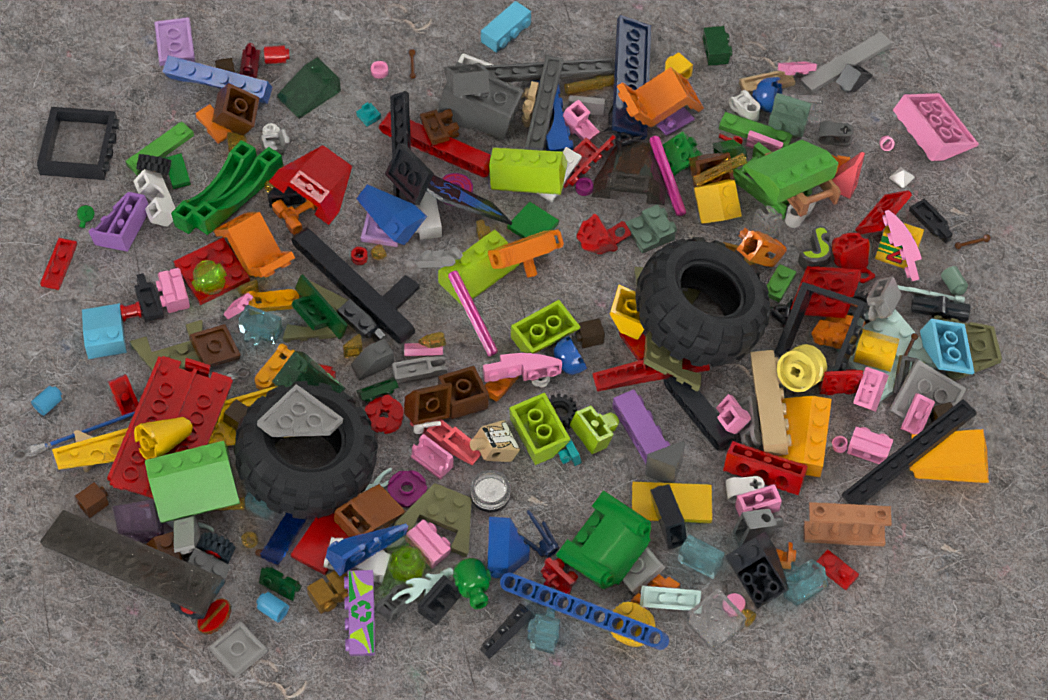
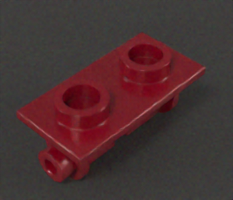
[240,43,260,78]

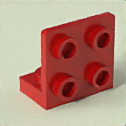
[818,369,863,396]

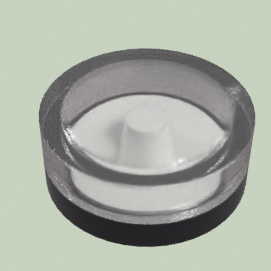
[471,470,511,512]

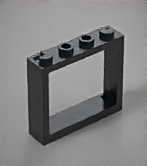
[37,106,120,180]
[774,282,870,372]

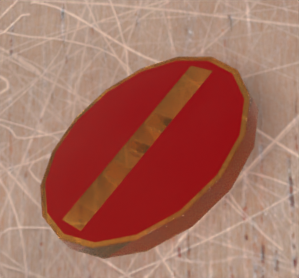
[197,598,232,635]

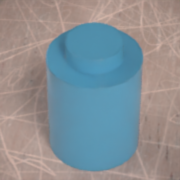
[31,386,62,416]
[256,592,289,623]

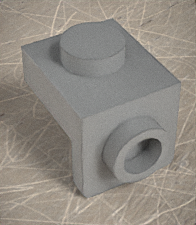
[260,129,290,153]

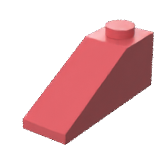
[832,152,865,199]

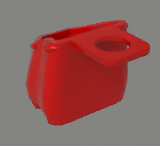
[576,214,631,254]
[832,233,875,283]

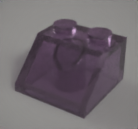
[113,500,164,546]

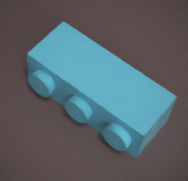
[481,1,531,53]

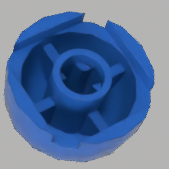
[753,77,782,113]
[553,336,588,375]

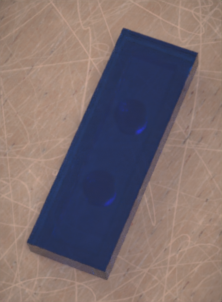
[261,513,307,565]

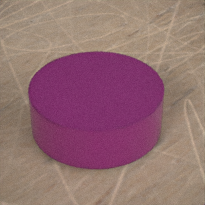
[575,177,594,196]

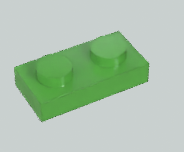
[767,264,796,303]

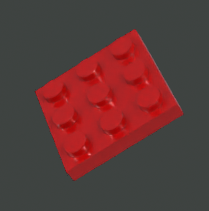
[173,238,250,305]
[790,266,862,318]

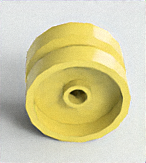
[777,344,827,392]

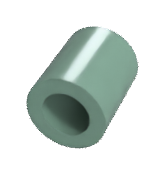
[941,266,968,296]

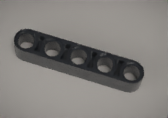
[664,375,736,451]

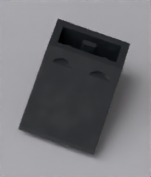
[725,532,789,609]

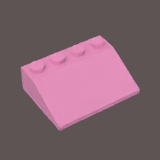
[893,93,979,161]

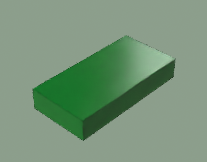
[164,153,191,189]

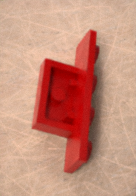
[563,135,616,189]

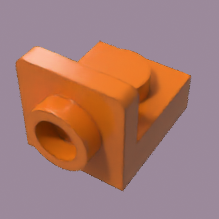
[776,542,796,569]

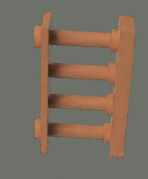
[765,152,841,217]
[804,502,892,547]

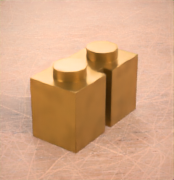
[307,571,348,614]

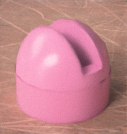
[879,136,895,151]
[832,436,848,453]

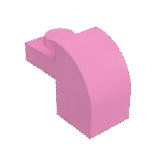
[563,99,600,141]
[716,394,751,434]

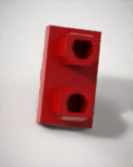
[540,557,578,594]

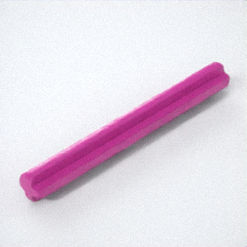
[649,136,686,217]
[448,270,498,356]

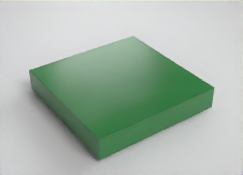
[507,202,559,238]

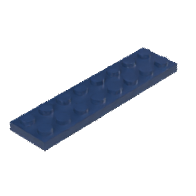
[612,15,651,140]

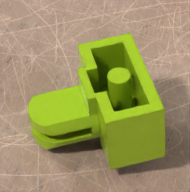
[570,405,619,454]

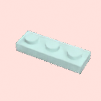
[640,585,701,611]

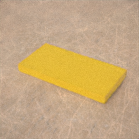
[632,481,712,523]

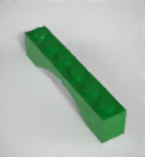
[171,140,257,234]
[191,146,284,235]

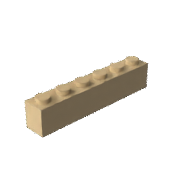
[750,350,791,456]

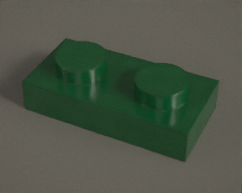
[356,378,399,402]

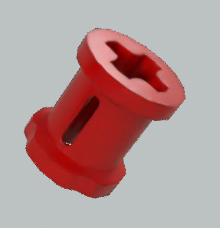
[120,301,142,322]

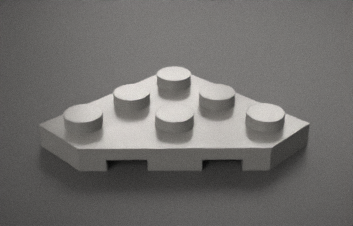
[889,360,966,419]
[257,384,343,437]

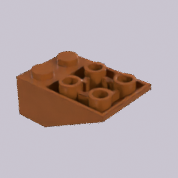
[334,484,406,537]

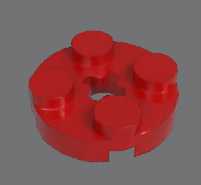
[365,395,404,434]

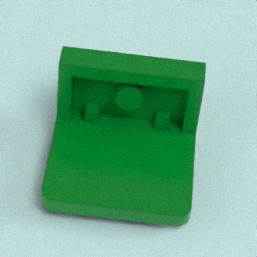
[662,131,703,176]

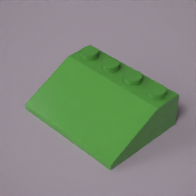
[743,140,839,204]
[145,441,240,523]

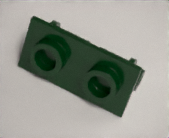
[259,567,302,601]

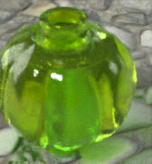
[191,260,227,295]
[388,545,426,583]

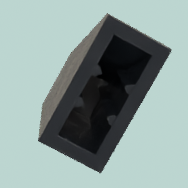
[650,484,688,550]

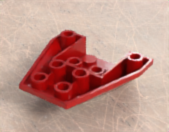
[269,145,352,225]

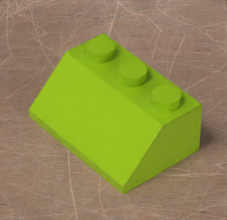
[511,300,580,354]
[509,392,570,465]

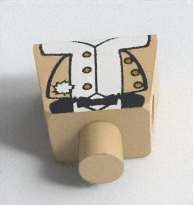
[470,420,520,462]

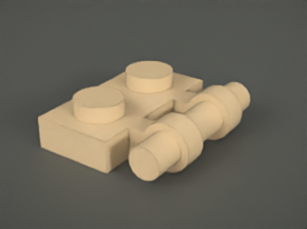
[522,81,539,127]

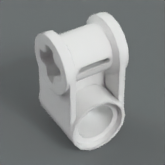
[728,90,760,122]
[785,202,816,228]
[725,476,764,503]

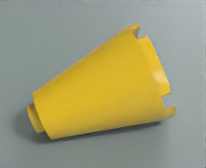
[134,417,193,460]

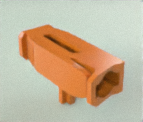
[736,228,787,267]
[488,229,564,278]

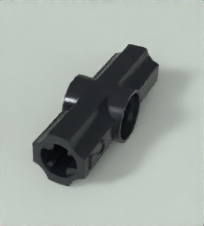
[911,296,971,321]

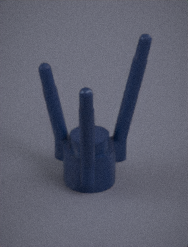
[518,510,560,558]

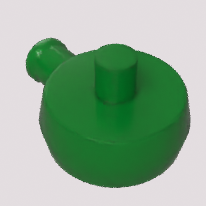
[77,205,95,228]

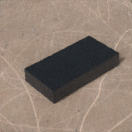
[382,275,420,310]

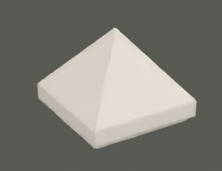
[889,167,915,189]

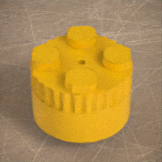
[611,602,655,647]

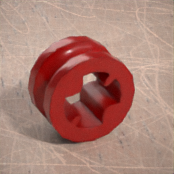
[351,247,368,265]

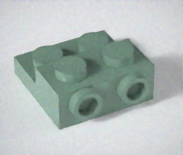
[768,93,811,138]
[625,205,677,253]

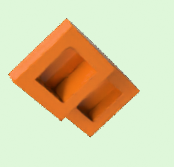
[195,104,233,144]
[484,375,520,402]

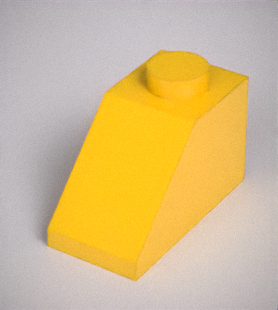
[665,52,693,79]

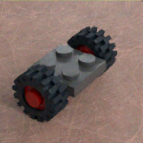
[170,532,236,620]

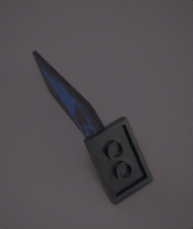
[385,143,513,225]

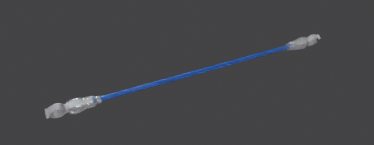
[11,367,252,462]

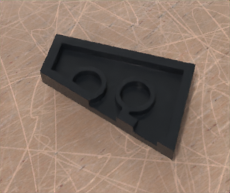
[480,603,534,659]

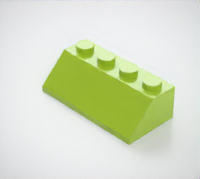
[489,148,568,195]
[438,229,519,306]

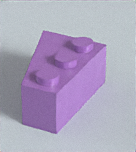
[88,192,149,252]

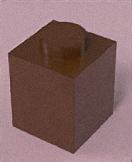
[75,482,109,519]

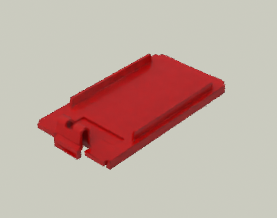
[107,356,233,499]

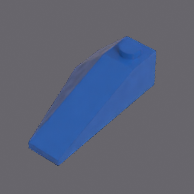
[356,184,428,245]
[488,517,530,578]
[326,523,408,576]

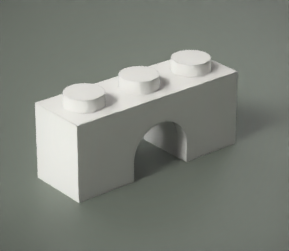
[134,169,175,227]

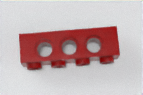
[723,441,808,496]

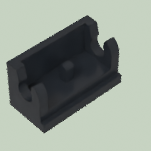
[418,575,462,625]

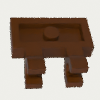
[420,109,459,145]

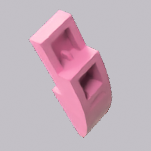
[882,210,922,281]
[483,353,562,382]

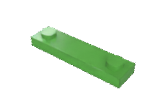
[719,112,793,148]
[125,121,194,176]

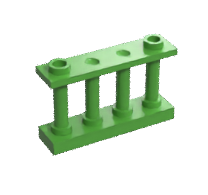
[732,142,813,219]

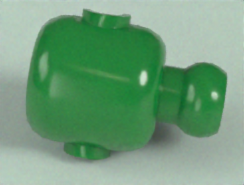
[452,558,491,609]

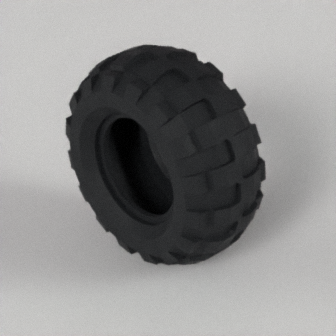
[635,237,770,367]
[234,381,378,519]

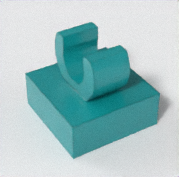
[356,102,381,127]
[558,439,582,466]

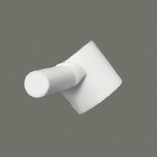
[413,421,441,434]

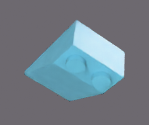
[82,303,127,359]
[920,319,975,375]

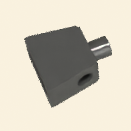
[733,509,783,547]

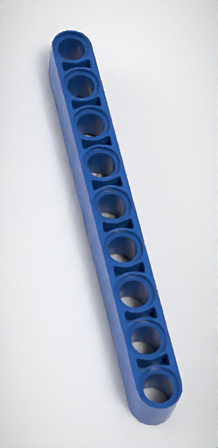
[500,573,669,650]

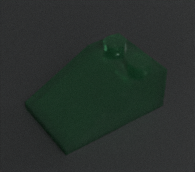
[277,57,341,119]
[272,351,346,394]

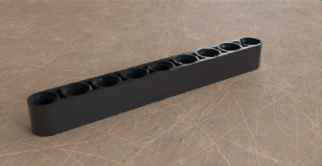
[291,227,416,344]

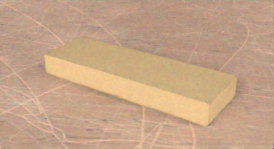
[739,70,795,95]

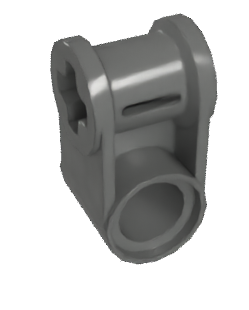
[818,121,854,147]
[374,584,412,624]

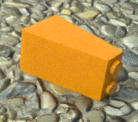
[909,429,989,483]

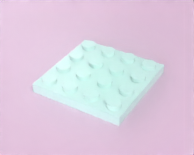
[835,309,938,401]

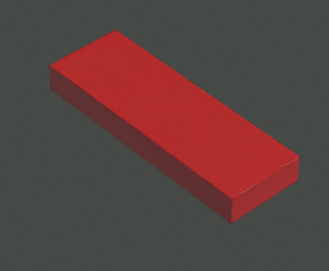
[40,238,77,290]

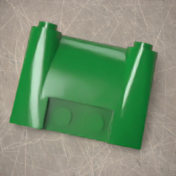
[556,490,651,590]

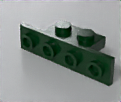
[291,274,348,339]

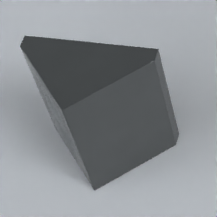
[645,441,685,483]

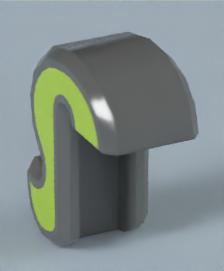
[798,226,832,269]

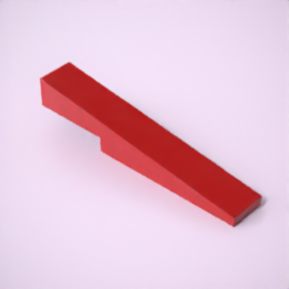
[592,358,710,392]

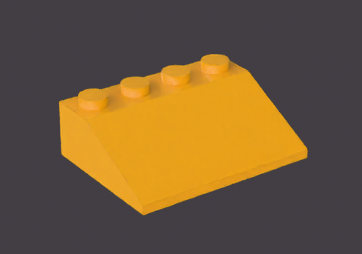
[778,396,832,478]

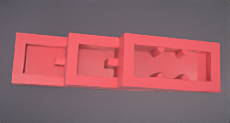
[410,419,482,465]

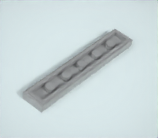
[800,32,892,94]

